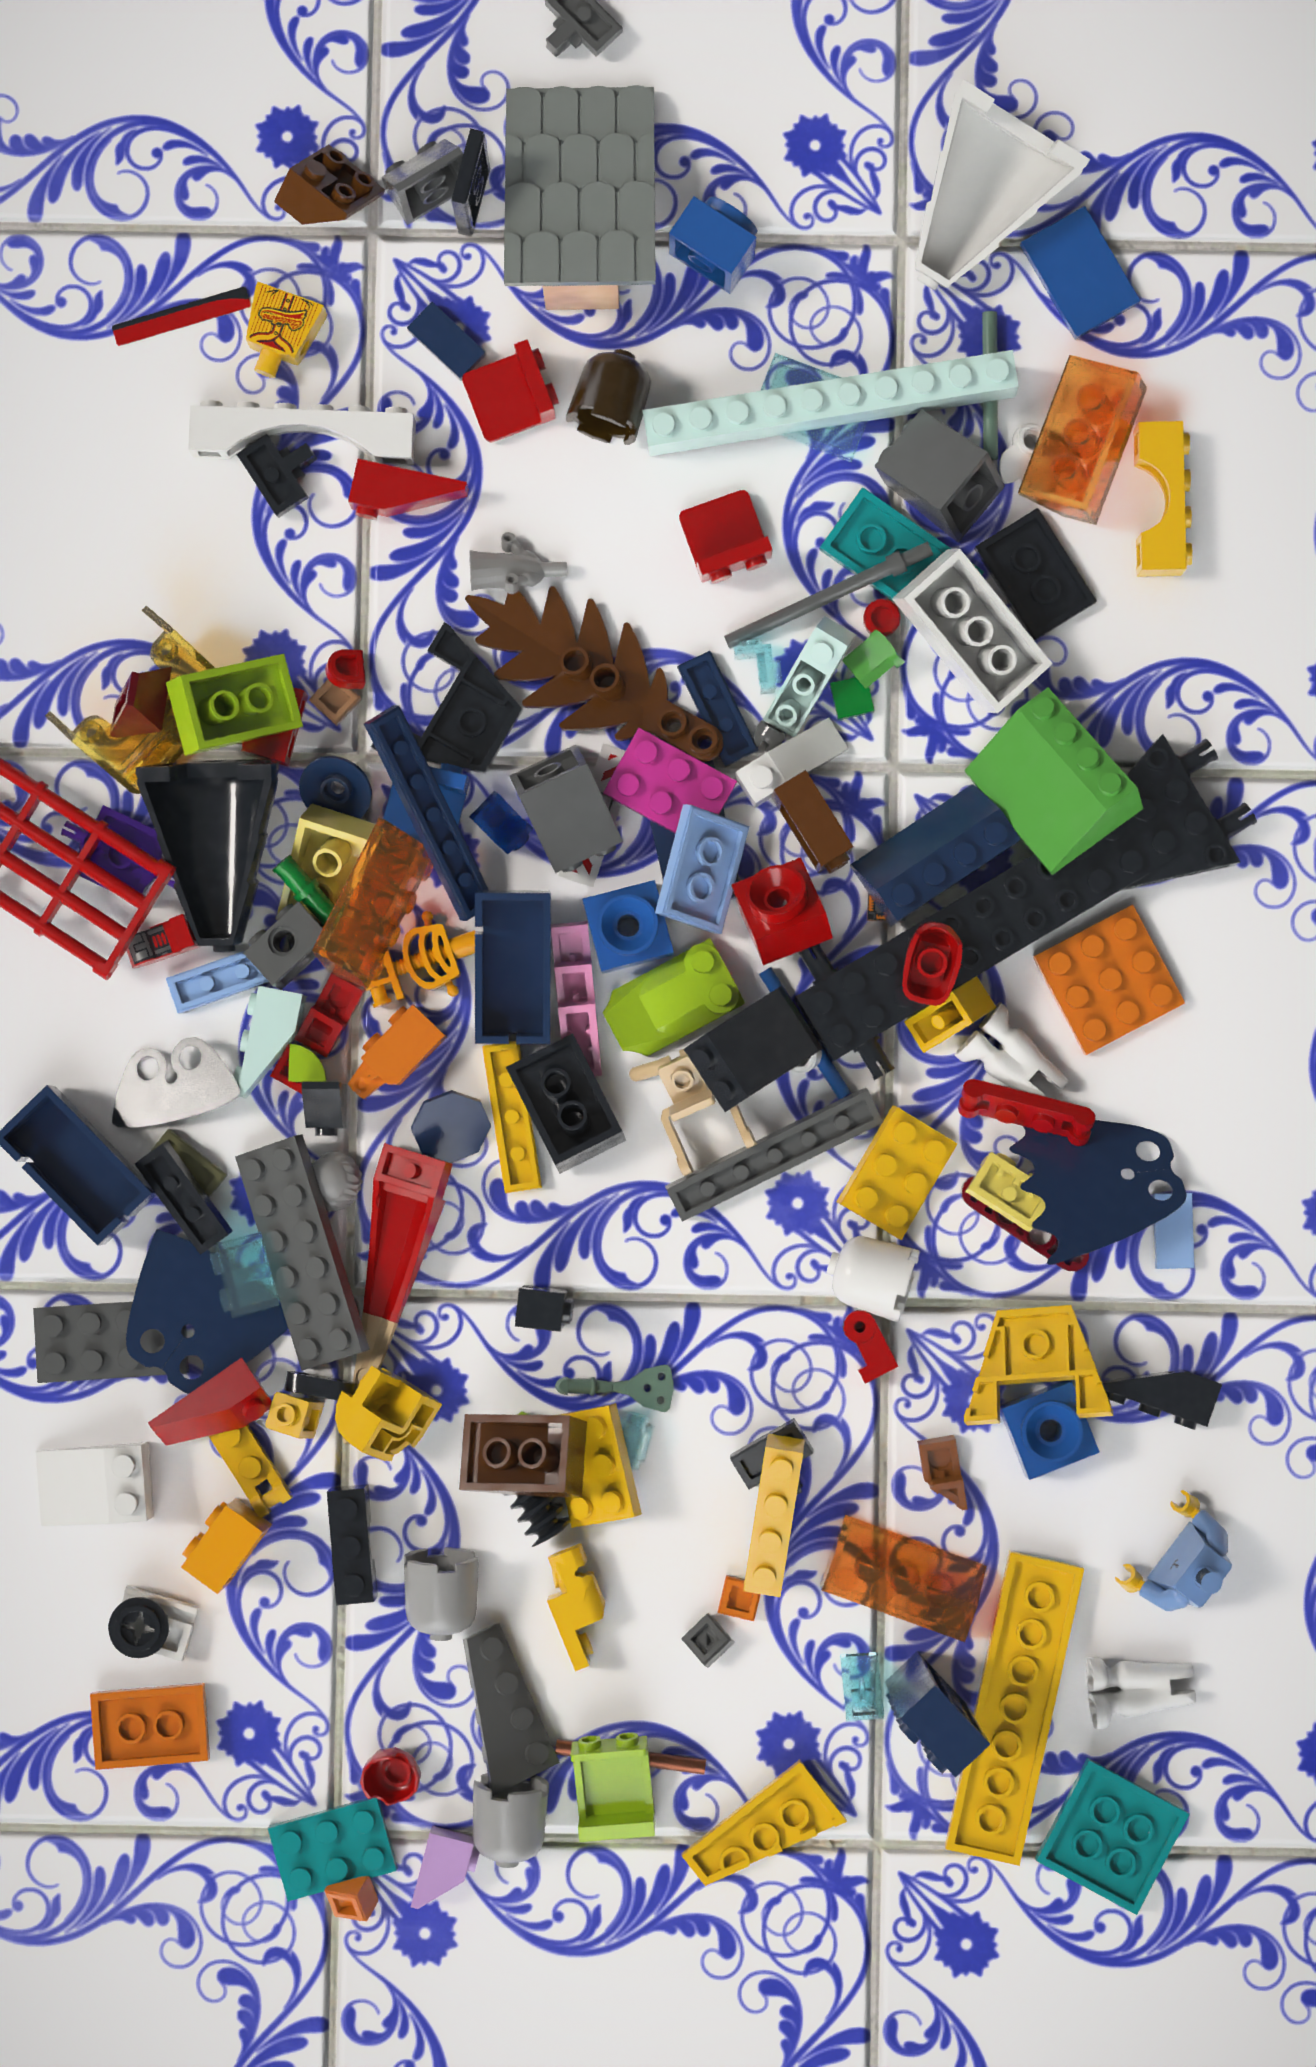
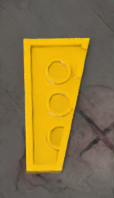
[682,1759,847,1886]

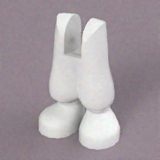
[955,1002,1069,1097]
[1086,1656,1196,1729]

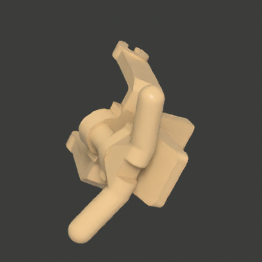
[629,1049,757,1176]

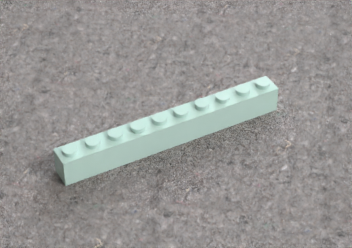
[642,350,1019,456]

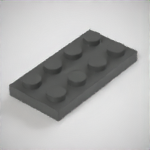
[33,1301,189,1383]

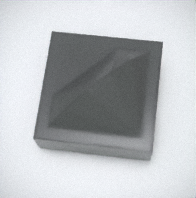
[681,1613,735,1668]

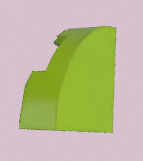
[288,1044,327,1082]

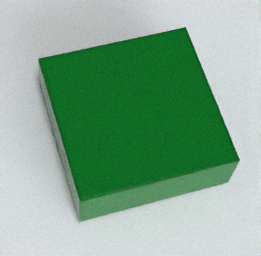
[830,677,875,721]

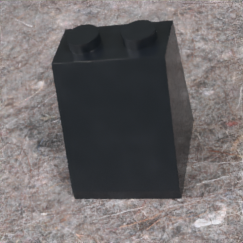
[684,986,823,1112]

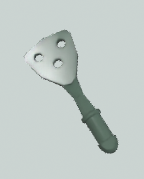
[555,1364,674,1412]

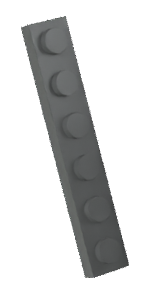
[665,1087,883,1222]

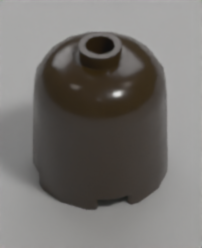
[566,349,651,445]

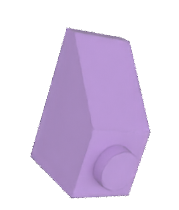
[411,1825,480,1909]

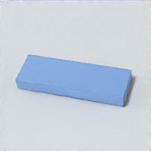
[166,951,270,1014]

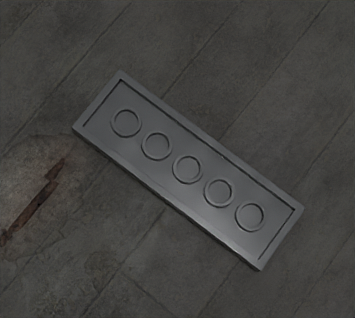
[235,1134,370,1371]

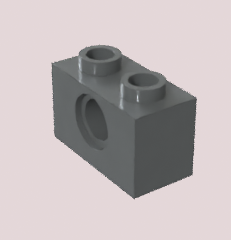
[243,902,336,990]

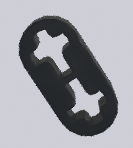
[284,1371,357,1401]

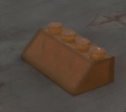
[1018,355,1147,525]
[312,817,433,989]
[820,1514,987,1642]

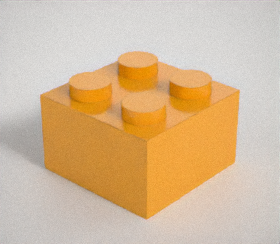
[181,1498,272,1595]

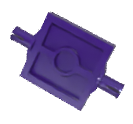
[61,805,175,895]

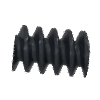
[503,1494,571,1547]

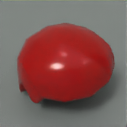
[360,1747,422,1806]

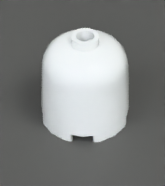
[827,1236,920,1322]

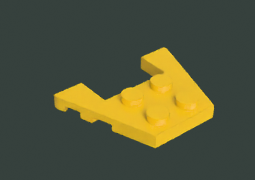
[964,1305,1113,1426]

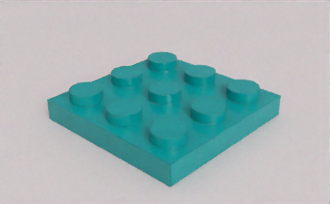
[1035,1758,1190,1915]

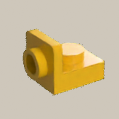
[265,1392,325,1439]

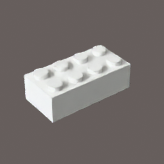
[892,549,1053,713]

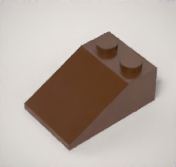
[459,1414,587,1498]

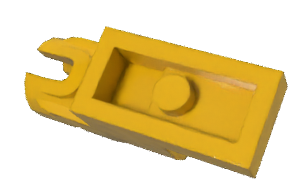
[547,1543,605,1672]

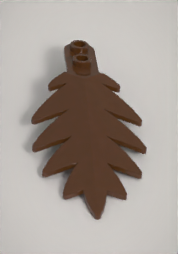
[465,586,724,761]

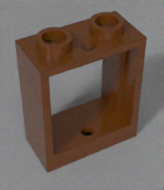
[771,770,854,874]

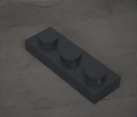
[134,1140,233,1255]

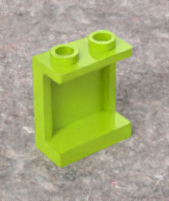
[570,1732,656,1842]

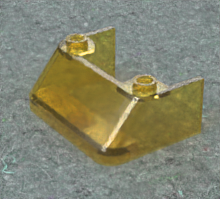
[45,605,215,794]

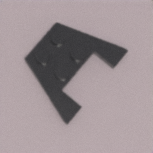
[370,622,523,774]

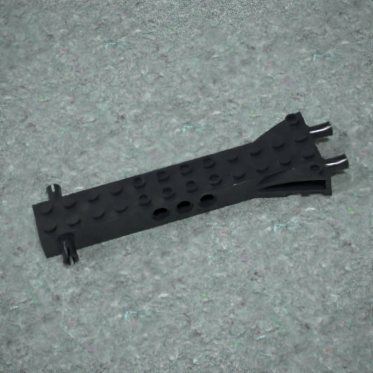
[794,734,1257,1081]

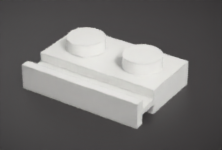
[109,1586,199,1662]

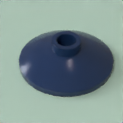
[299,756,372,819]

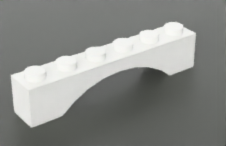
[188,400,416,465]

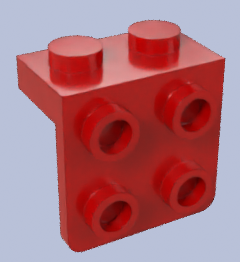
[462,339,559,443]
[679,490,773,583]

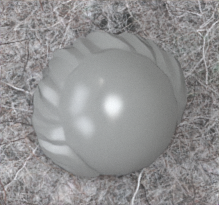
[312,1151,363,1212]

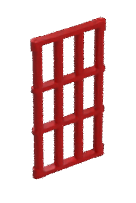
[0,758,176,981]

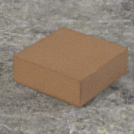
[309,679,362,726]

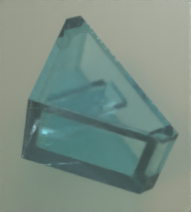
[840,1652,884,1721]

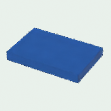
[1020,206,1141,340]

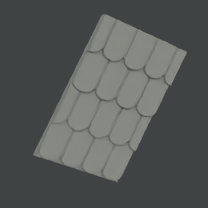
[504,85,656,310]

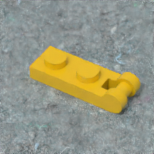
[209,1425,293,1518]

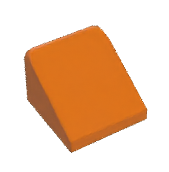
[324,1876,378,1922]

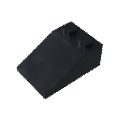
[506,1033,627,1174]

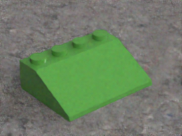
[964,687,1144,875]

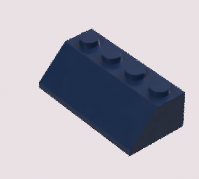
[850,784,1021,927]

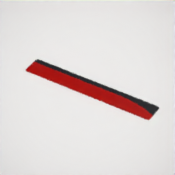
[112,287,251,346]

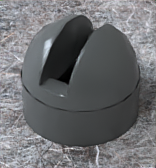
[753,720,786,752]

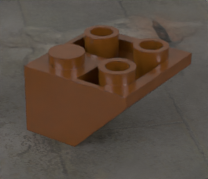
[274,144,385,225]

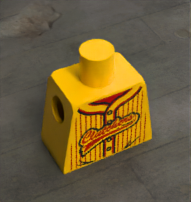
[246,281,328,378]

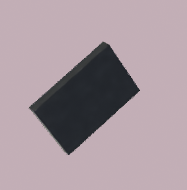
[451,128,491,237]
[974,508,1097,641]

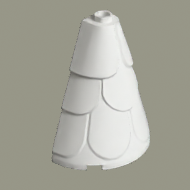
[914,79,1090,290]

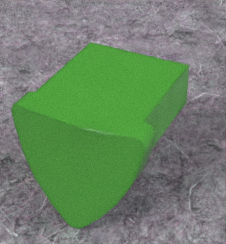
[842,630,905,689]

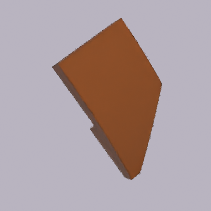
[917,1435,968,1511]

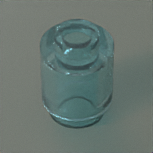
[619,1411,655,1470]

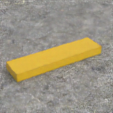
[482,1041,542,1193]

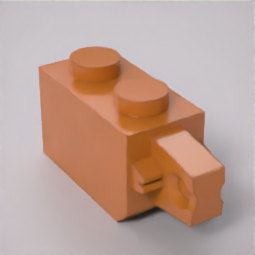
[347,1004,447,1100]

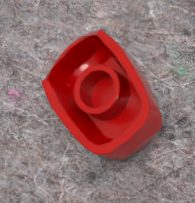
[902,921,962,1006]

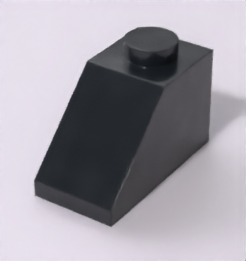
[302,1082,347,1136]

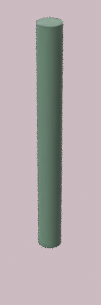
[982,311,998,461]

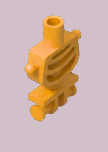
[355,911,476,1008]

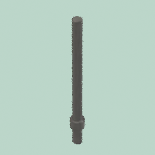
[724,541,933,649]

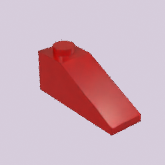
[348,459,469,520]
[148,1358,272,1446]

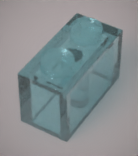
[210,1232,279,1319]

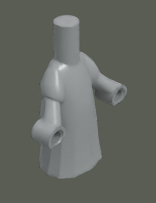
[469,532,567,594]

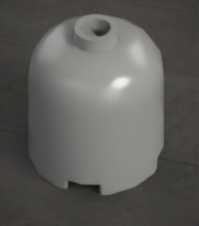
[404,1547,479,1641]
[473,1773,549,1868]

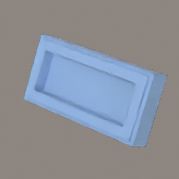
[1153,1193,1195,1269]

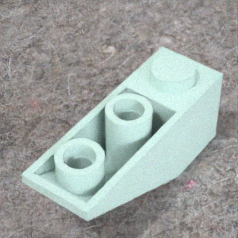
[763,616,856,737]
[234,986,307,1098]

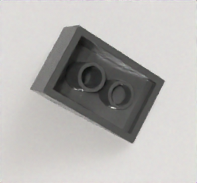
[381,139,463,225]

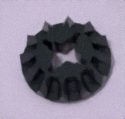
[108,1597,170,1658]

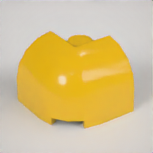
[335,1365,442,1461]

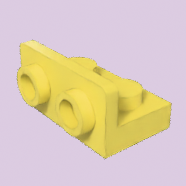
[965,1152,1046,1232]

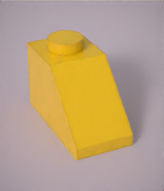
[904,976,997,1053]

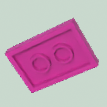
[603,728,737,834]

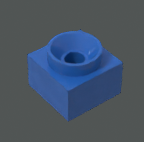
[669,196,758,294]
[582,880,674,974]
[1000,1380,1100,1480]

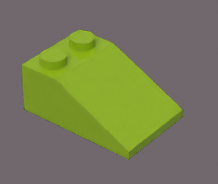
[166,654,303,756]

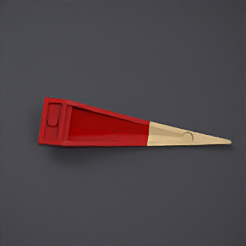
[342,1143,453,1445]

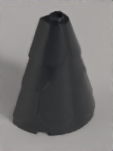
[135,759,279,952]

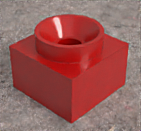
[731,857,833,966]

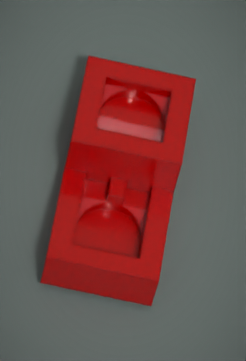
[294,971,366,1058]

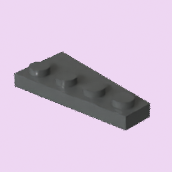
[463,1623,560,1796]

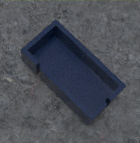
[475,890,551,1044]
[0,1085,156,1246]

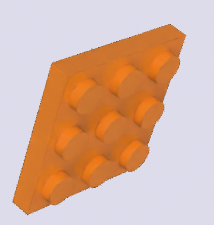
[1033,904,1185,1055]

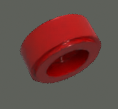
[863,599,901,637]

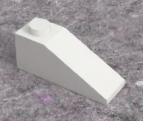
[735,718,849,809]

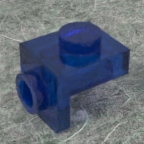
[469,790,533,854]

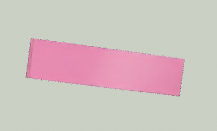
[551,921,602,1076]

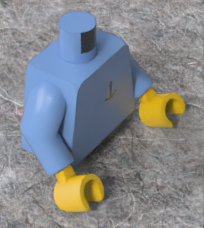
[1115,1490,1233,1612]

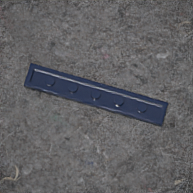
[363,705,489,921]

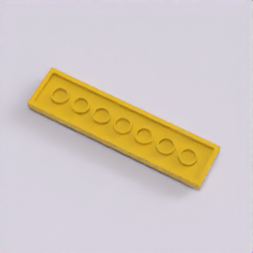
[945,1550,1084,1866]

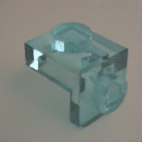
[733,639,782,695]

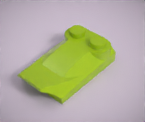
[602,938,745,1057]

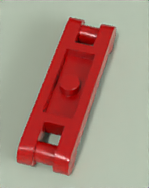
[958,1079,1096,1146]

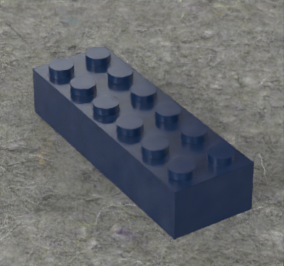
[885,1651,990,1778]

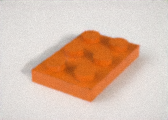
[90,1683,210,1770]

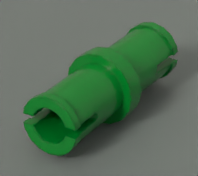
[272,854,341,926]

